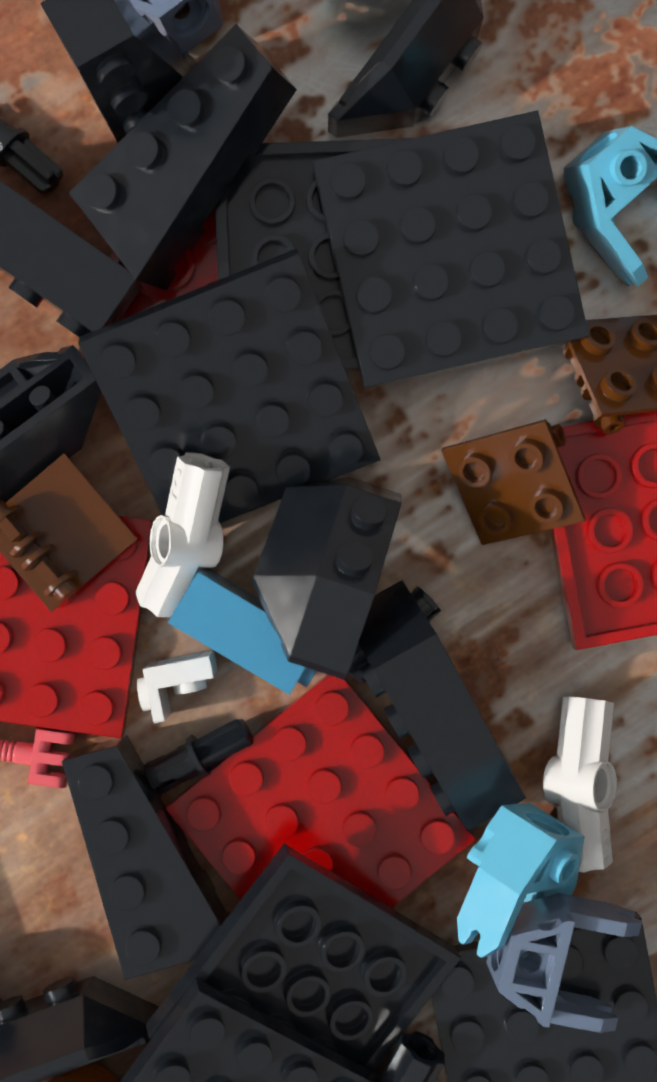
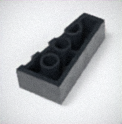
[40,0,197,143]
[69,24,297,291]
[0,181,143,337]
[359,580,526,831]
[62,735,230,980]

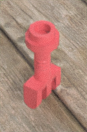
[0,727,76,788]

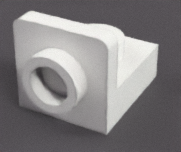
[137,650,218,723]

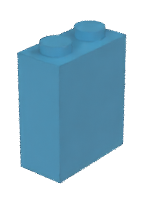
[167,568,317,695]

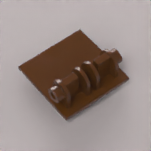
[563,315,657,434]
[441,419,586,545]
[0,453,137,612]

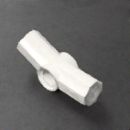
[135,452,230,617]
[543,697,617,873]

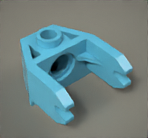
[563,126,657,287]
[457,803,585,958]

